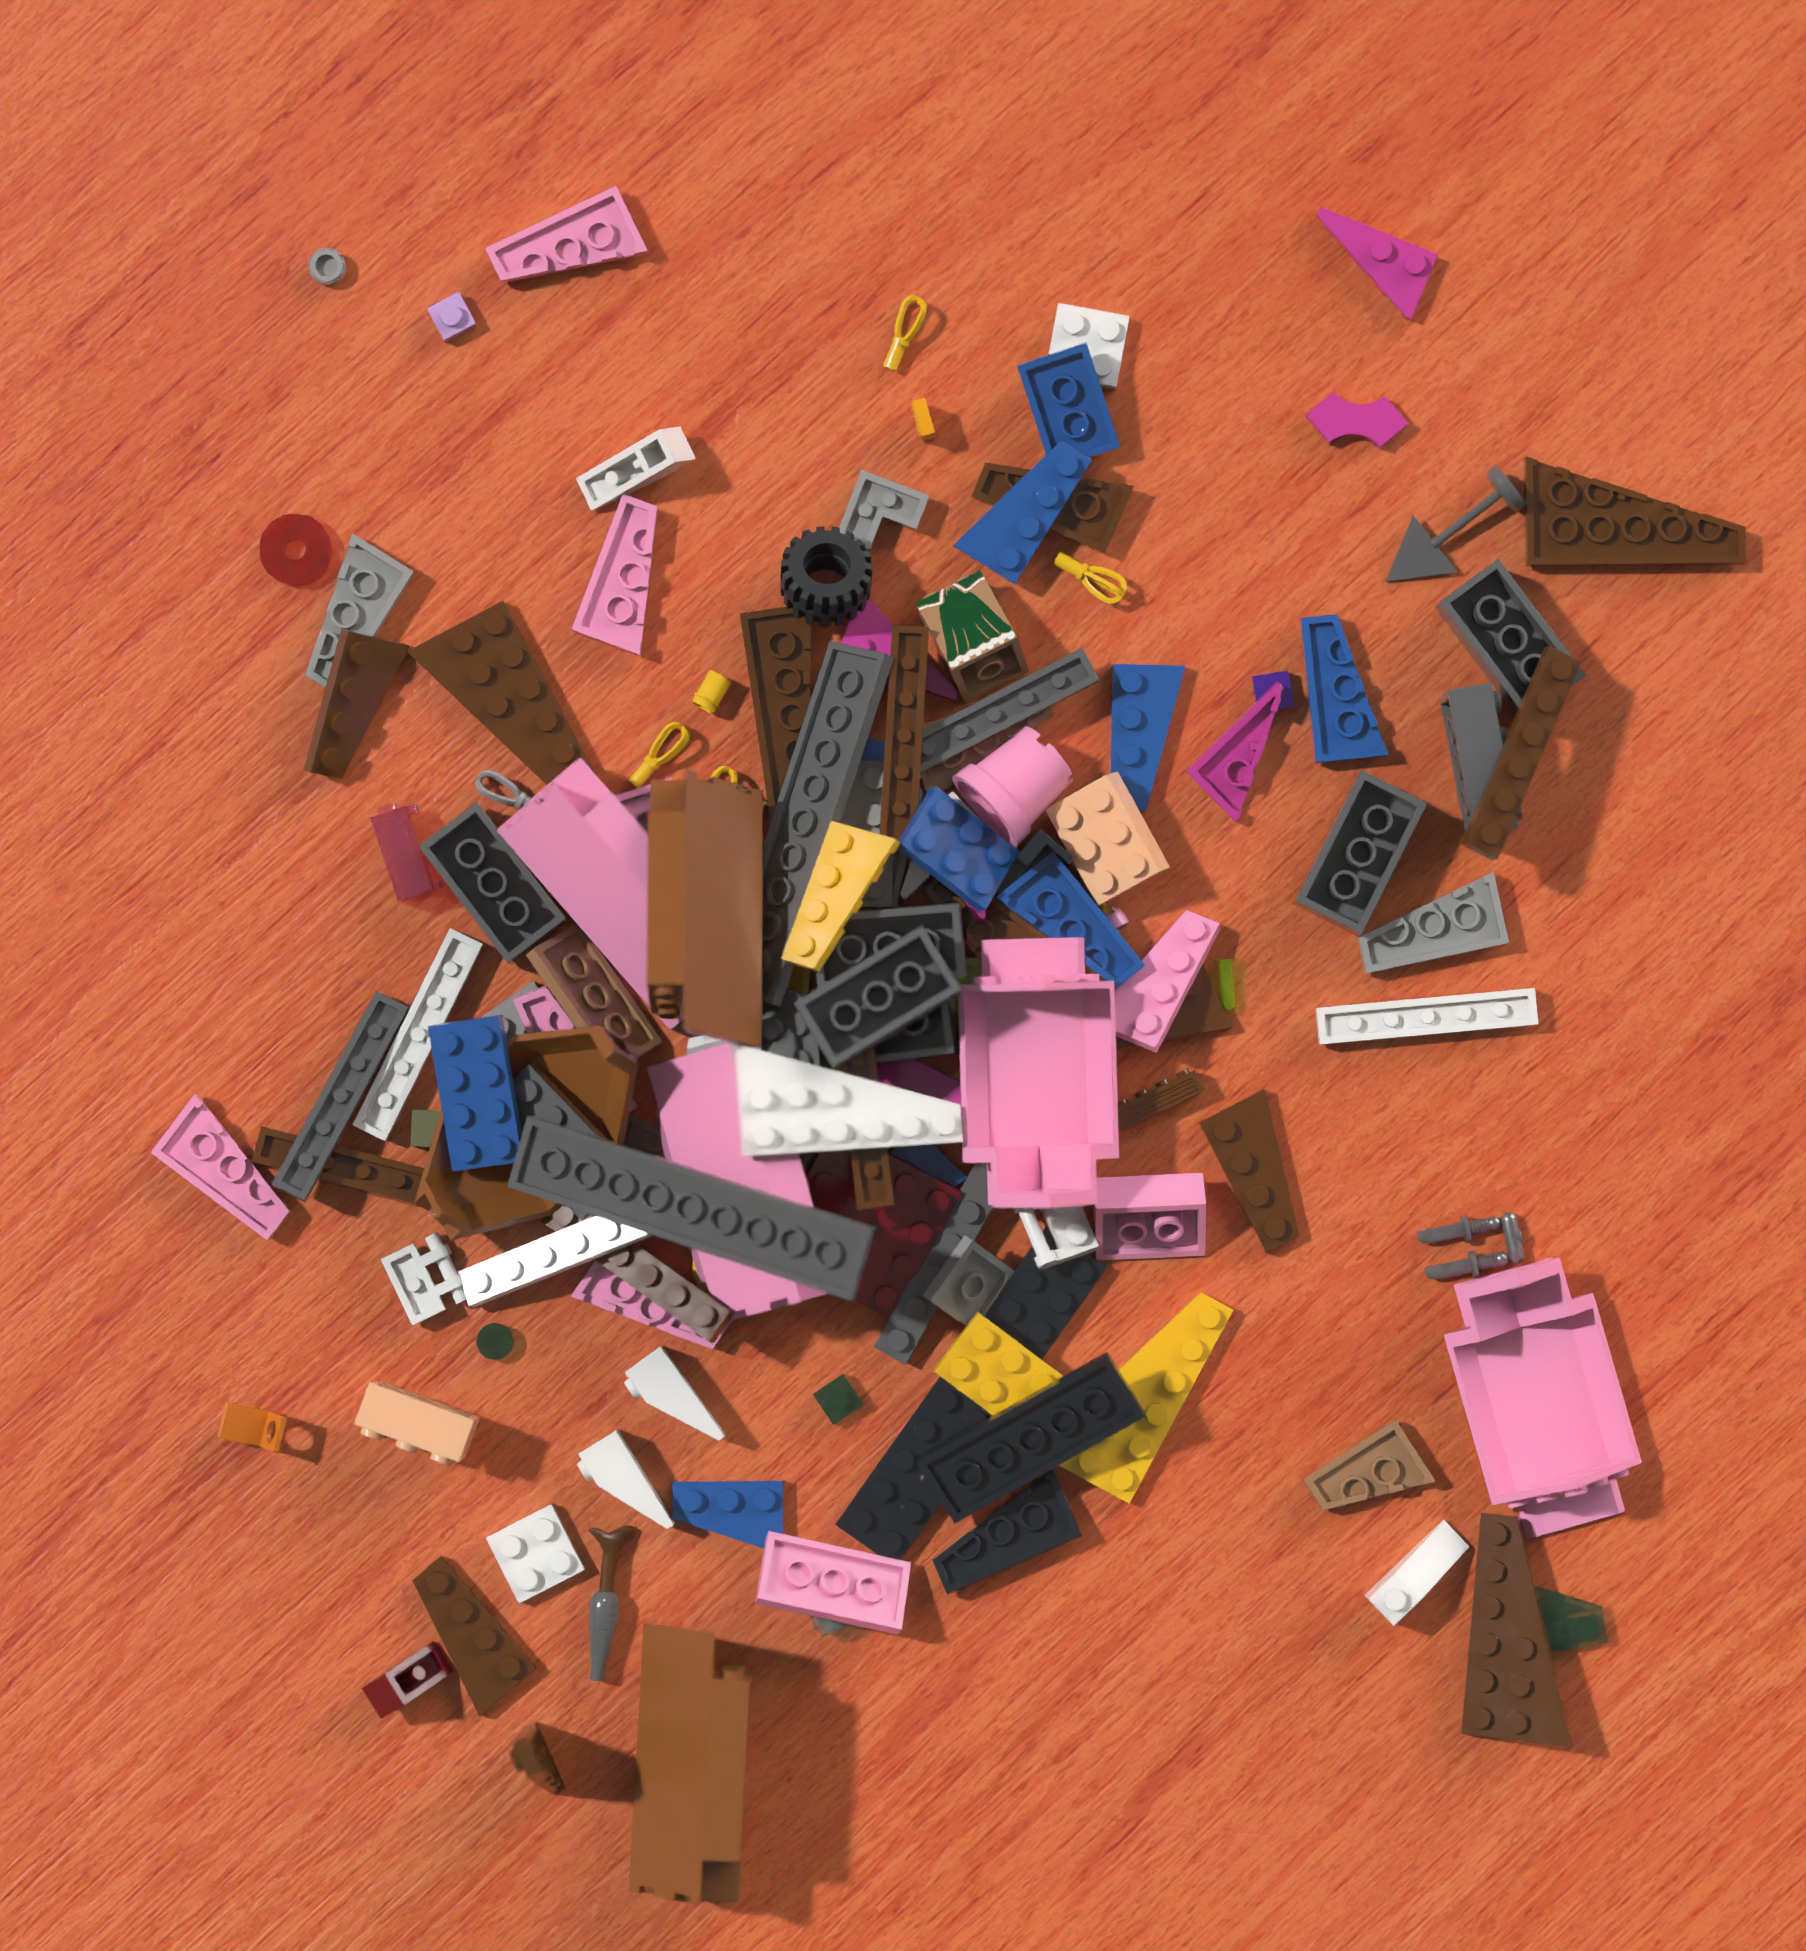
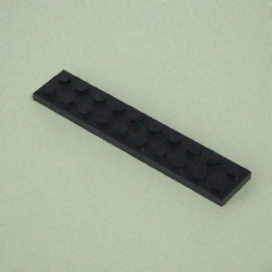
[835,1226,1107,1560]

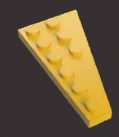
[1059,1292,1233,1504]

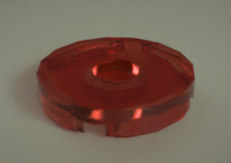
[259,514,333,587]

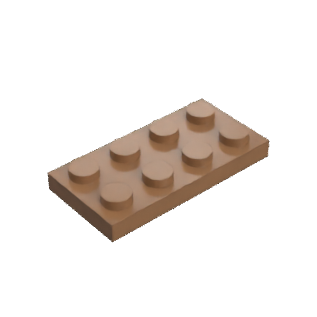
[526,924,663,1059]

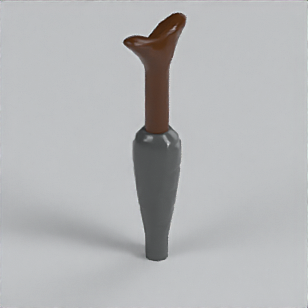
[589,1525,634,1681]

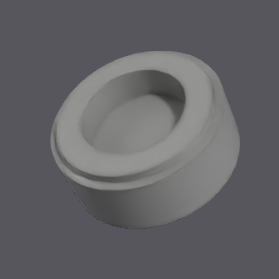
[308,248,346,286]

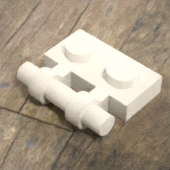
[381,1232,467,1325]

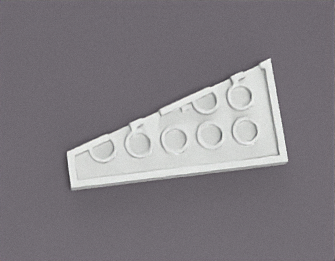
[734,1044,963,1157]

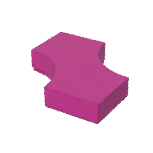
[1305,392,1408,449]

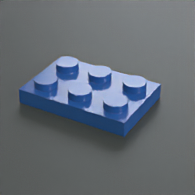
[1017,342,1120,458]
[897,786,1020,912]

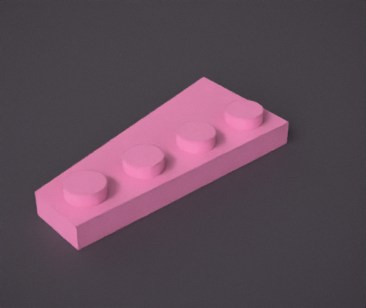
[485,186,648,283]
[151,1094,291,1240]

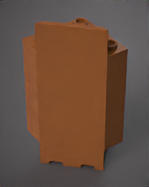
[646,769,763,1047]
[629,1623,753,1905]

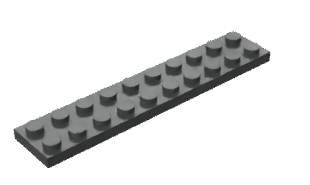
[762,641,894,1007]
[507,1115,875,1300]

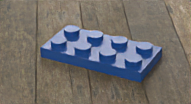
[428,1015,522,1172]

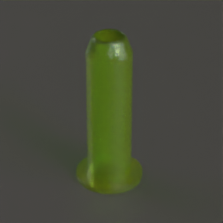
[1214,958,1236,1010]

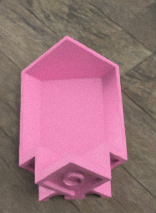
[496,758,684,1030]
[958,937,1119,1208]
[647,1042,828,1321]
[1444,1257,1642,1539]

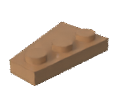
[1303,1419,1436,1510]

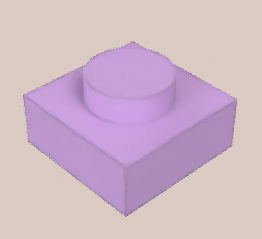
[427,292,477,343]

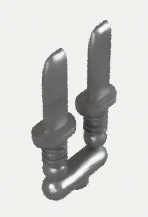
[1417,1212,1525,1279]

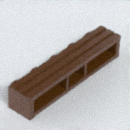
[1118,1068,1205,1132]

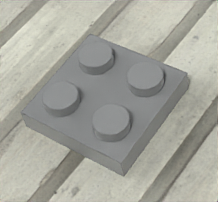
[922,1235,1014,1326]

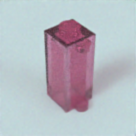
[370,803,445,903]

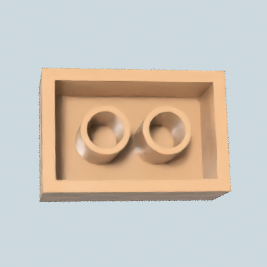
[1045,771,1170,906]
[354,1380,480,1466]

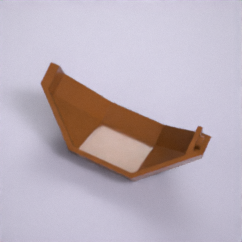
[414,1026,638,1241]

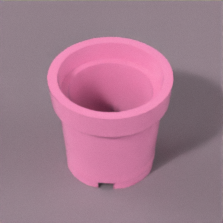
[952,726,1074,848]

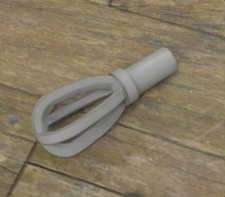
[475,770,531,809]

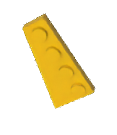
[782,821,901,972]

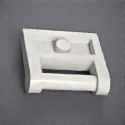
[1013,1205,1099,1270]

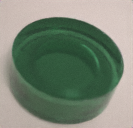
[476,1323,514,1360]

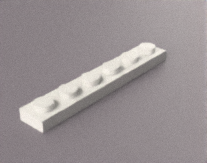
[353,928,484,1141]
[1315,988,1538,1045]
[459,1216,653,1307]

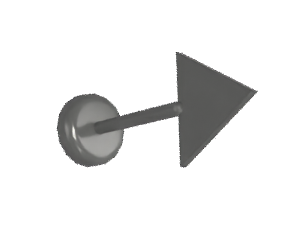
[1386,465,1526,581]

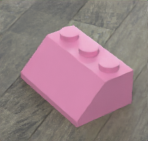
[1093,1173,1206,1261]

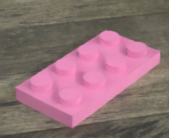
[755,1531,911,1635]

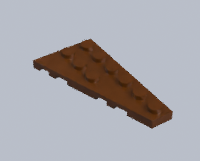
[1524,456,1746,567]
[407,601,596,785]
[1461,1513,1573,1748]

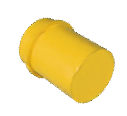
[691,670,731,714]

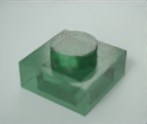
[813,1374,864,1425]

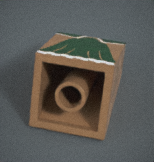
[916,570,1029,704]

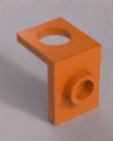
[217,1402,287,1453]

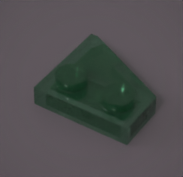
[1536,1586,1608,1652]

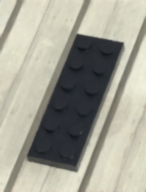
[917,1351,1145,1523]

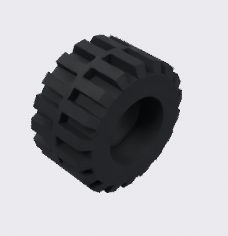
[780,526,873,627]

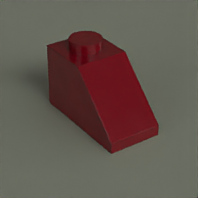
[361,1641,453,1719]

